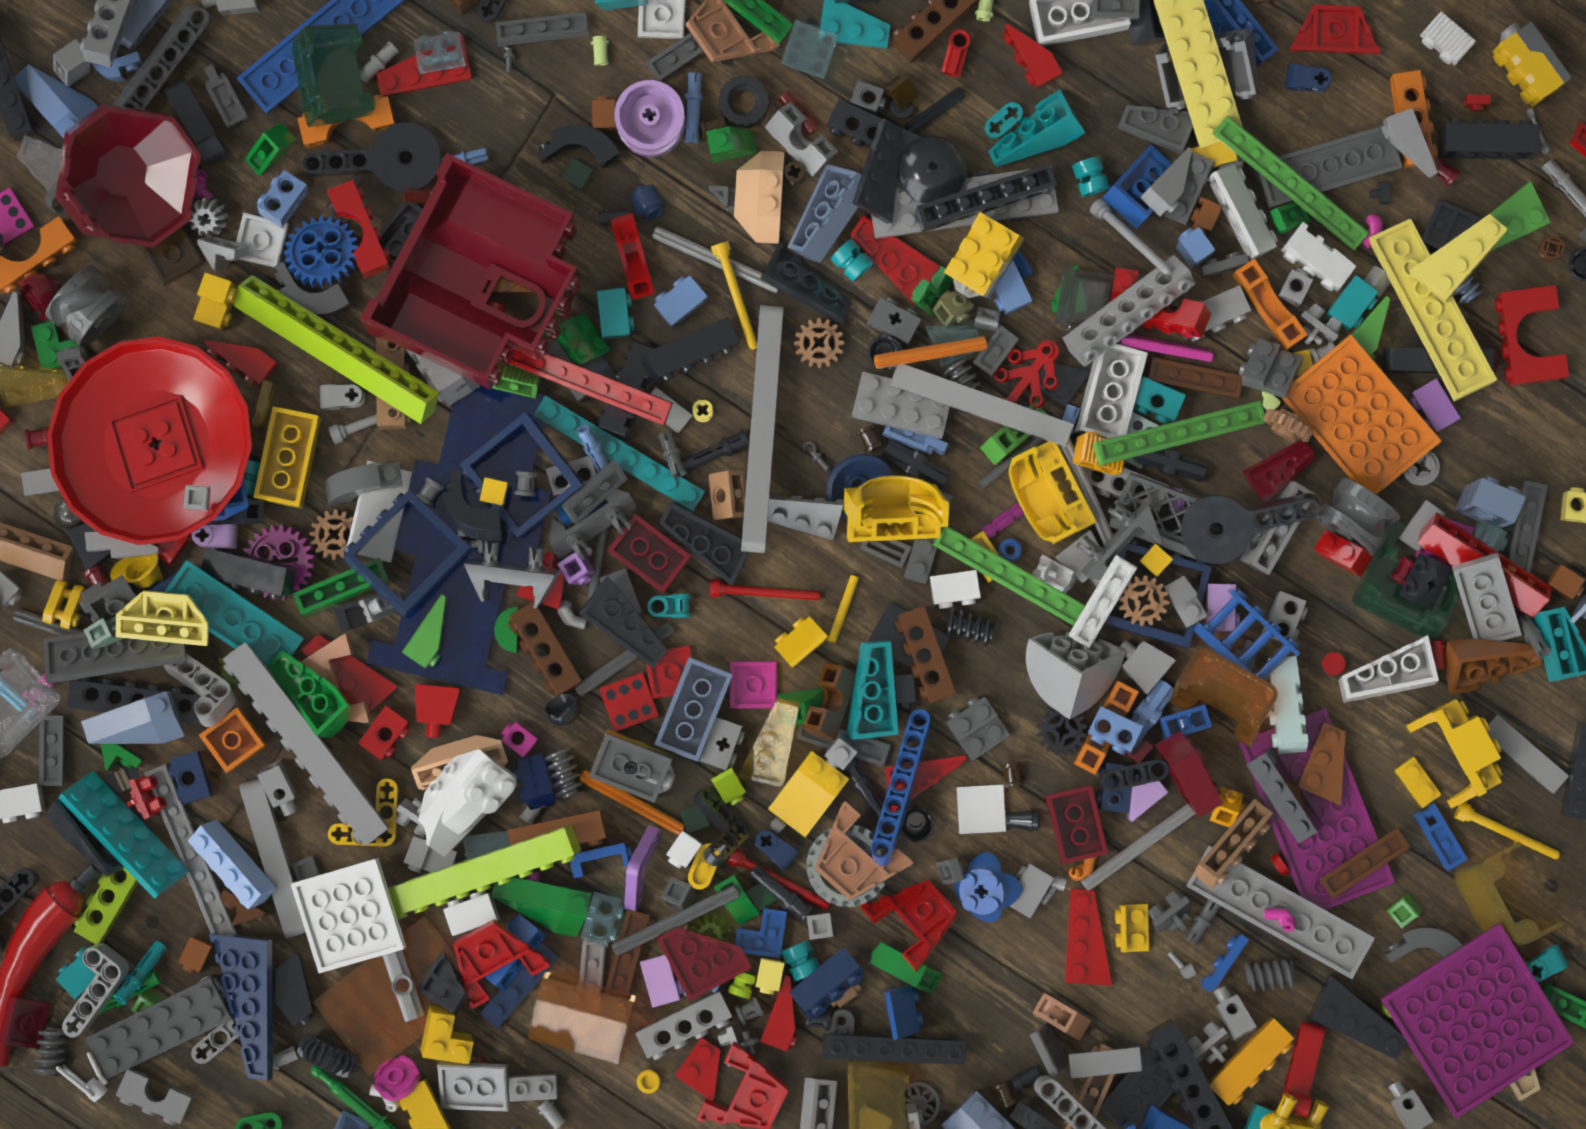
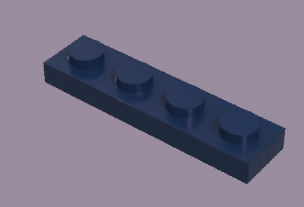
[480,942,559,1028]

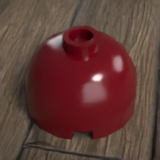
[17,273,62,320]

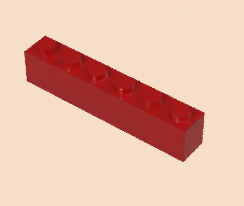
[1417,512,1552,618]

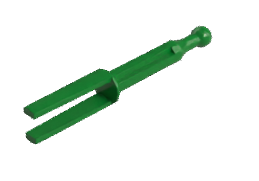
[311,1065,397,1129]

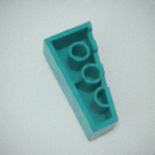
[846,640,899,740]

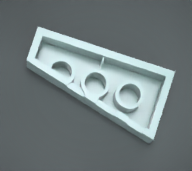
[1265,656,1308,754]

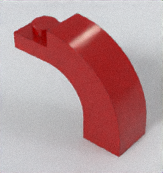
[610,213,655,300]

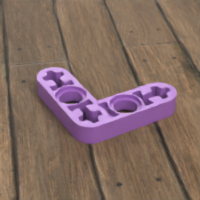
[624,825,661,911]

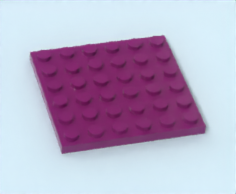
[1380,923,1574,1119]

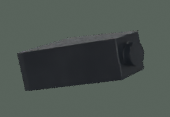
[272,952,315,1026]

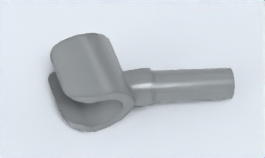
[770,817,786,833]
[1040,876,1067,905]
[1167,951,1196,979]

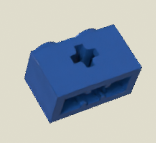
[1158,705,1212,740]

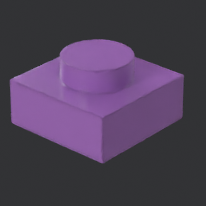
[1167,488,1185,513]

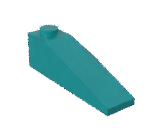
[988,89,1085,167]

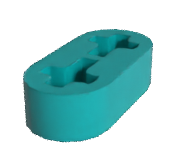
[984,102,1023,140]

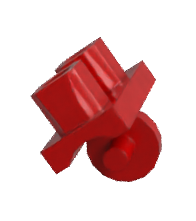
[127,775,167,820]

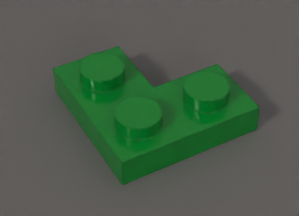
[911,266,953,317]
[31,321,87,372]

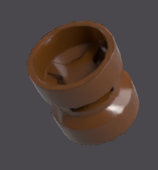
[1537,236,1565,262]

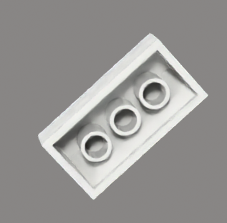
[1207,164,1278,262]
[1075,344,1148,439]

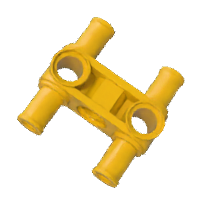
[1260,1093,1329,1129]

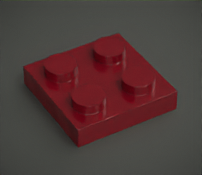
[0,997,51,1049]

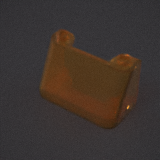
[1170,648,1278,748]

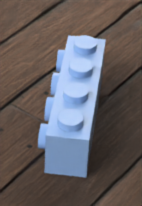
[188,819,276,909]

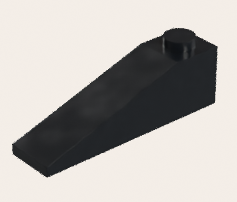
[45,799,125,877]

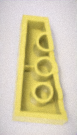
[1409,214,1508,303]

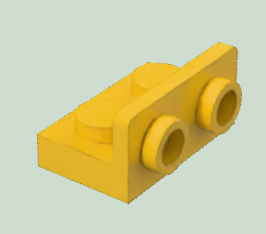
[1115,904,1149,952]

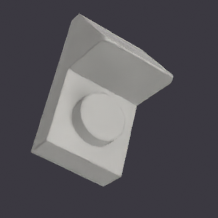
[198,235,249,271]
[1163,576,1207,628]

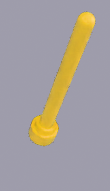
[711,241,757,350]
[1454,802,1560,859]

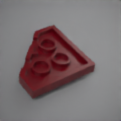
[656,927,752,1001]

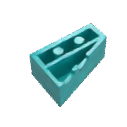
[1534,607,1586,682]

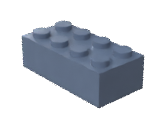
[1454,476,1526,530]
[654,656,733,762]

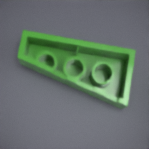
[1490,181,1551,252]

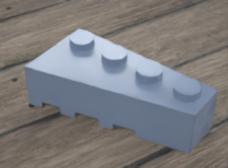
[788,164,861,263]

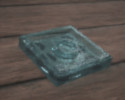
[781,19,839,79]

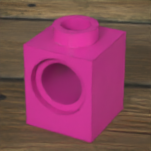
[501,722,539,758]

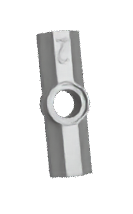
[382,950,425,1022]

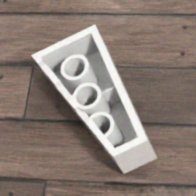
[1338,635,1439,703]

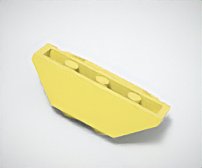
[116,590,209,646]

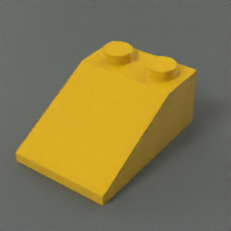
[768,751,849,837]

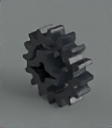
[1036,709,1087,756]

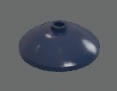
[826,454,893,519]

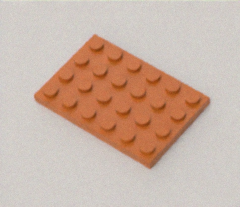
[1281,334,1442,495]

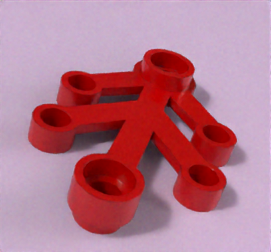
[994,340,1060,409]

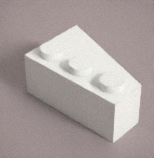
[1281,222,1356,291]

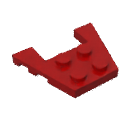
[860,880,958,972]
[453,919,550,1009]
[696,1041,789,1129]

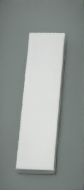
[1068,555,1137,648]

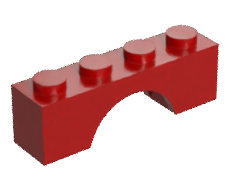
[327,180,391,279]

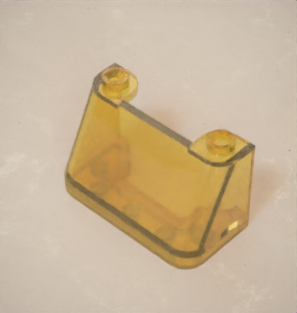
[847,1060,909,1129]

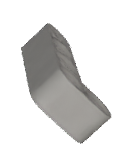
[163,654,236,727]
[62,943,129,1037]

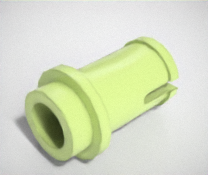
[975,0,993,22]
[591,36,609,66]

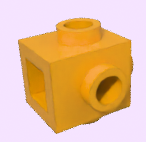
[1210,786,1245,828]

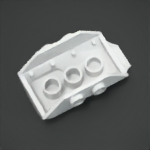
[418,749,517,857]

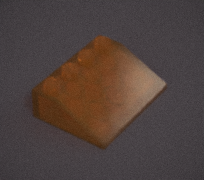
[528,972,636,1064]

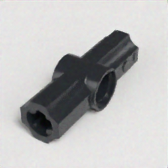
[881,439,951,491]
[1134,449,1207,482]

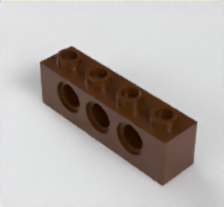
[892,0,979,64]
[507,601,581,696]
[894,606,956,703]

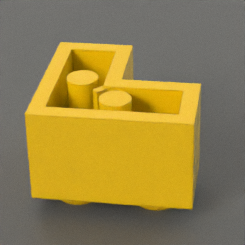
[193,273,238,331]
[421,1004,474,1064]

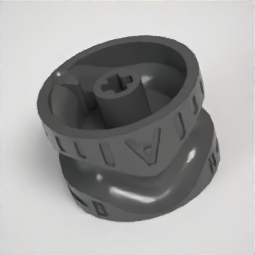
[45,265,129,348]
[1315,478,1400,557]

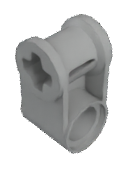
[320,384,366,410]

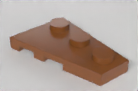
[1297,722,1346,805]

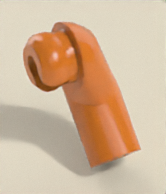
[1069,857,1097,881]

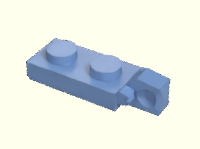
[883,426,948,455]

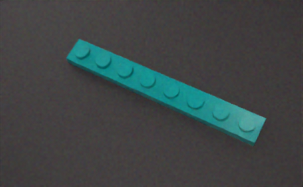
[533,396,705,511]

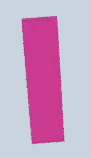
[1119,334,1213,362]

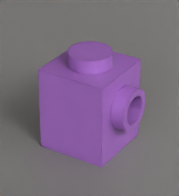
[558,553,597,586]

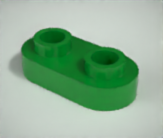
[235,1112,283,1129]

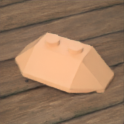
[734,150,784,244]
[411,735,508,790]

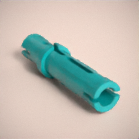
[113,941,167,1005]

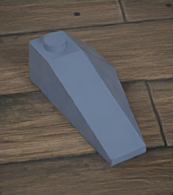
[81,691,185,744]

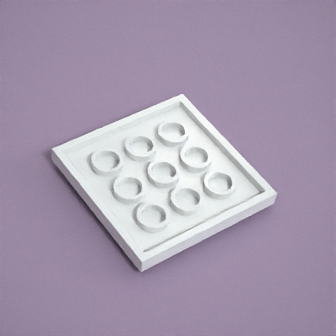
[291,858,406,973]

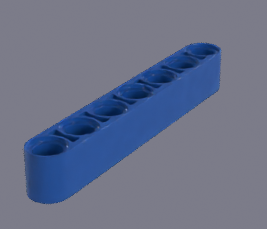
[871,709,931,866]

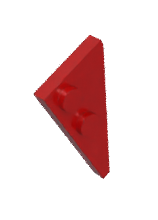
[884,755,966,812]

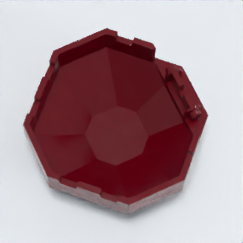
[55,104,201,248]

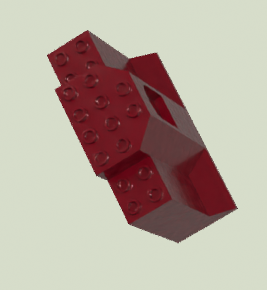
[360,153,582,390]

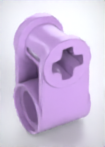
[192,524,238,549]

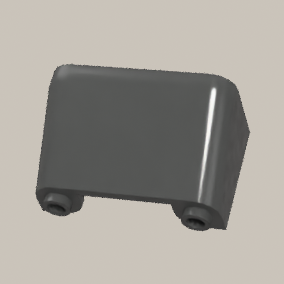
[1155,28,1259,109]

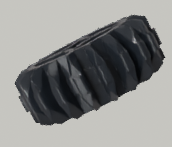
[297,1033,360,1078]

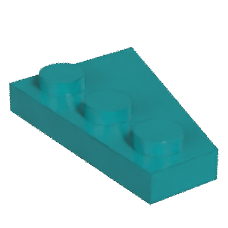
[819,0,890,49]

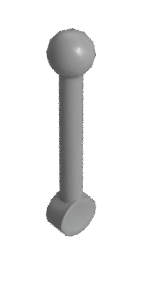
[1527,108,1551,154]

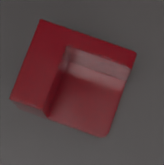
[1121,739,1153,764]

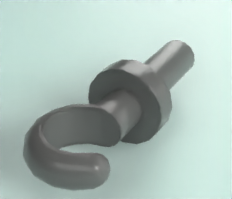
[503,45,515,73]
[803,441,830,472]

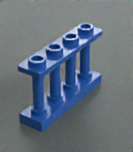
[1191,588,1300,694]

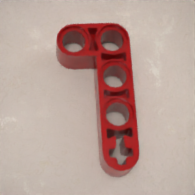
[1280,1021,1325,1118]

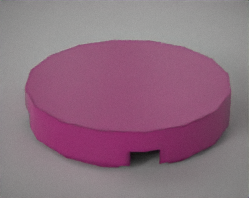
[374,1056,420,1101]

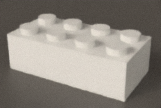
[1029,0,1131,47]

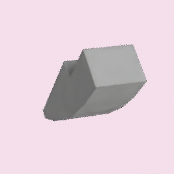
[85,532,161,559]

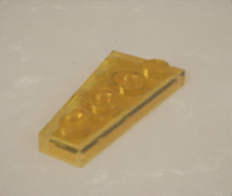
[738,698,800,787]

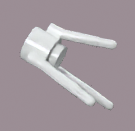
[56,1052,108,1102]

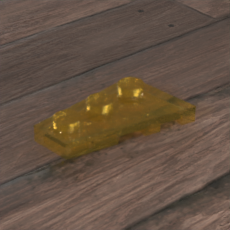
[0,364,69,407]

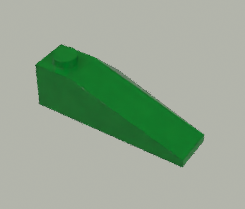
[267,651,351,738]
[491,877,591,937]

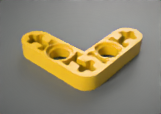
[328,778,399,846]

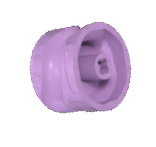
[615,80,686,157]

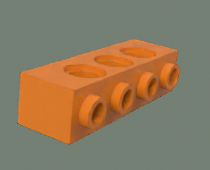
[1389,70,1437,169]

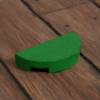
[494,607,518,653]

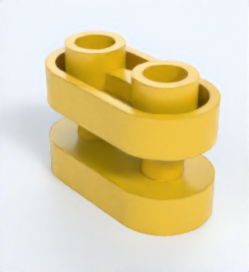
[42,580,86,630]
[688,843,720,889]

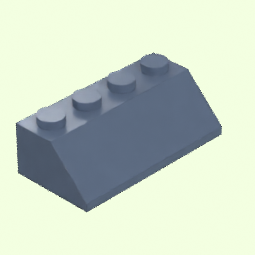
[941,1091,1015,1129]

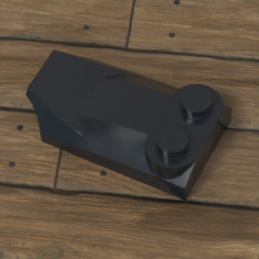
[379,198,427,273]

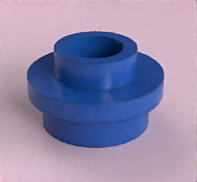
[999,539,1022,562]

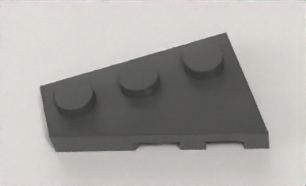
[1117,105,1193,154]

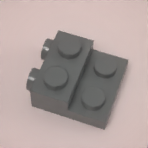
[1239,338,1303,398]
[79,575,138,623]
[946,696,1010,762]

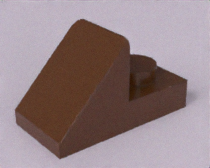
[219,889,268,926]

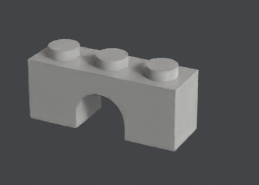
[765,102,838,176]
[115,1068,195,1126]

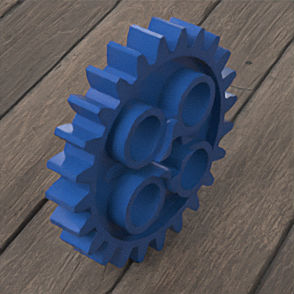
[284,216,359,288]

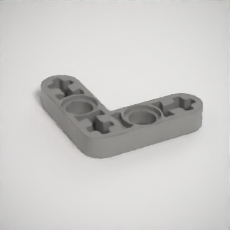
[191,976,239,1064]

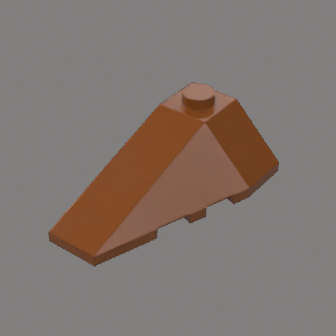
[1445,638,1544,694]

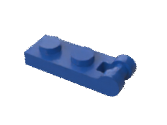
[1413,803,1468,871]
[1201,933,1249,991]

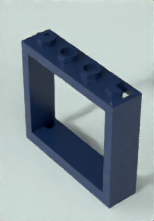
[460,412,585,538]
[343,490,470,618]
[1104,540,1212,649]

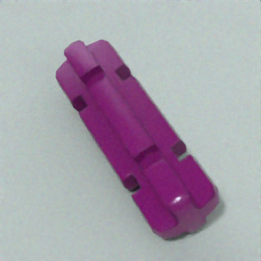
[982,503,1024,539]

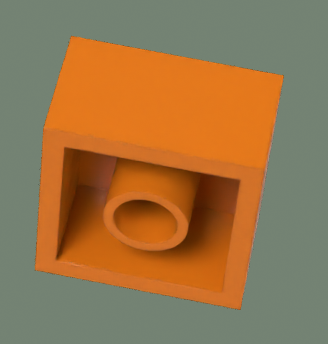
[199,707,268,773]

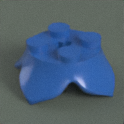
[954,852,1023,923]

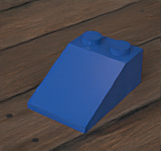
[1102,144,1172,229]
[883,984,923,1040]

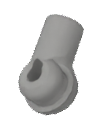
[557,600,587,629]

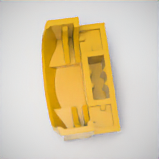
[1009,441,1096,545]
[844,476,949,542]
[1406,699,1503,808]

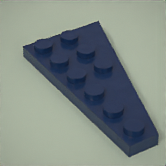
[209,933,273,1081]

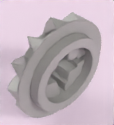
[1403,451,1440,486]

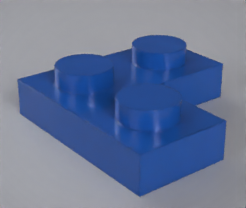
[735,908,787,958]

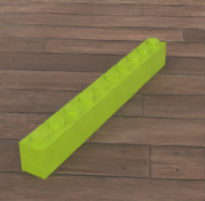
[234,275,440,424]
[388,824,581,920]

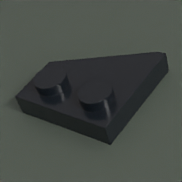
[1421,199,1480,250]
[1030,364,1091,408]
[417,952,468,1015]

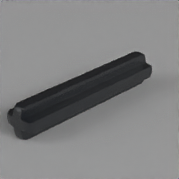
[905,87,966,134]

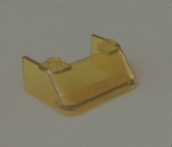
[1454,841,1563,948]

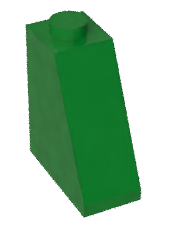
[706,126,757,163]
[870,942,942,994]

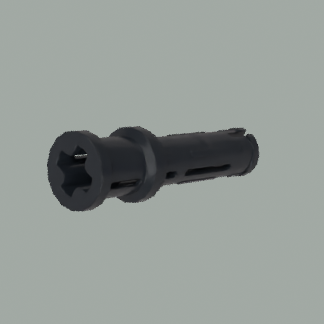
[681,429,750,473]
[840,758,883,821]
[748,864,813,922]

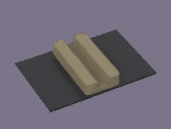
[104,767,140,795]

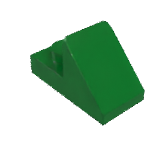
[1270,202,1311,235]
[101,744,145,771]

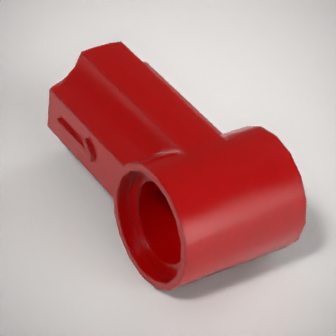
[941,30,970,78]

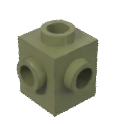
[932,290,974,328]

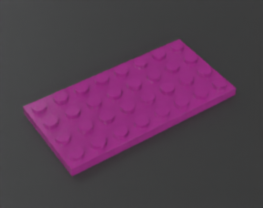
[1238,708,1395,910]

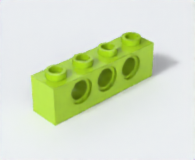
[73,868,138,944]

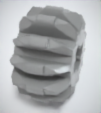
[190,197,228,237]

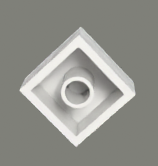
[443,890,501,936]

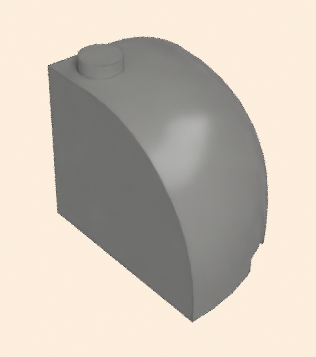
[1026,632,1126,719]

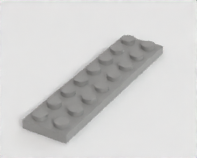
[871,166,1058,239]
[1186,846,1375,979]

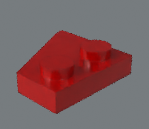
[675,1037,721,1101]

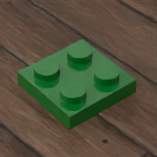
[557,313,611,366]

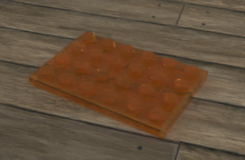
[313,916,469,1076]

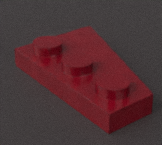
[1242,440,1316,503]

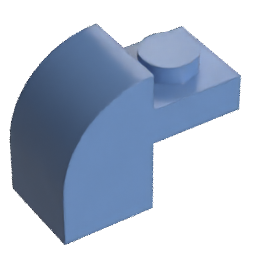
[92,52,143,82]

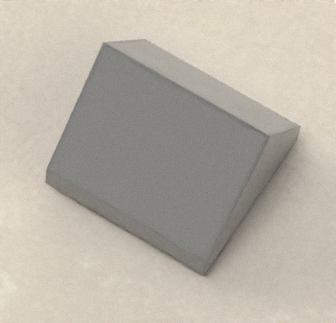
[1364,266,1391,298]
[973,306,1001,332]

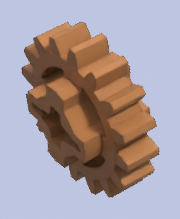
[794,318,844,369]
[1263,409,1313,442]
[309,509,354,560]
[1118,575,1169,627]

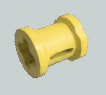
[693,400,714,423]

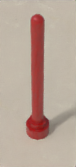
[710,579,822,601]
[727,848,831,910]

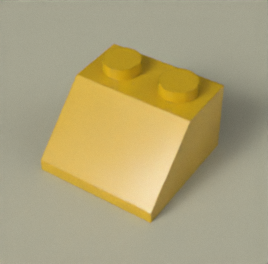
[774,616,828,669]

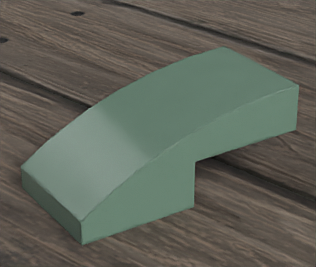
[84,616,125,649]

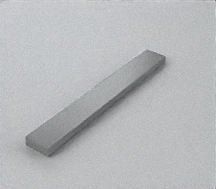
[890,364,1074,447]
[144,764,238,935]

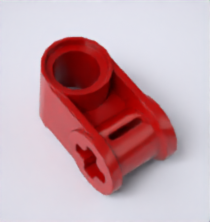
[154,533,192,567]

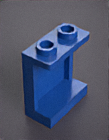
[570,842,633,878]

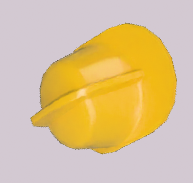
[110,554,163,589]

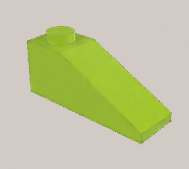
[711,768,746,806]

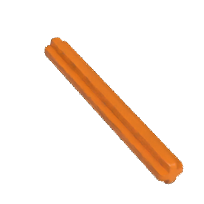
[874,337,987,369]
[580,770,685,835]

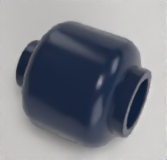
[630,184,664,220]

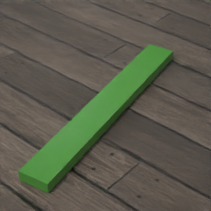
[1212,115,1369,251]
[1093,400,1267,466]
[933,527,1085,626]

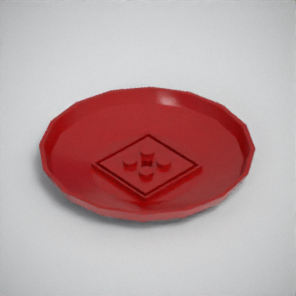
[47,336,252,545]

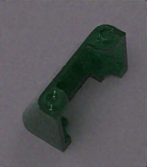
[292,24,375,127]
[1352,540,1460,640]

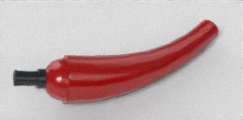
[0,863,101,1067]

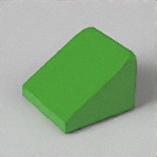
[1387,893,1422,928]
[131,988,164,1013]

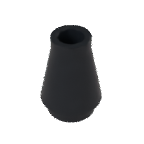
[1005,809,1040,832]

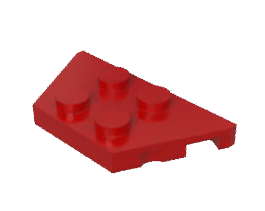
[1290,5,1380,55]

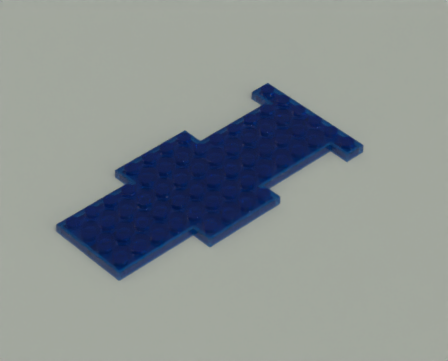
[366,384,552,695]

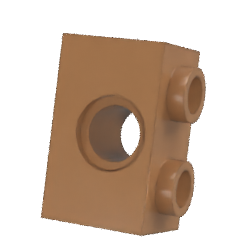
[709,470,746,520]

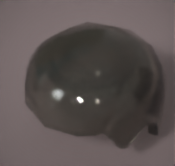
[54,497,86,530]

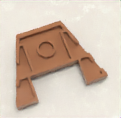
[685,0,780,62]
[301,633,372,723]
[814,801,914,900]

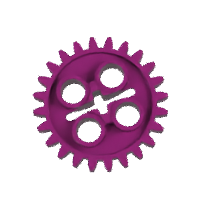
[244,525,317,600]

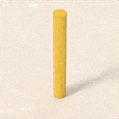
[827,575,859,643]

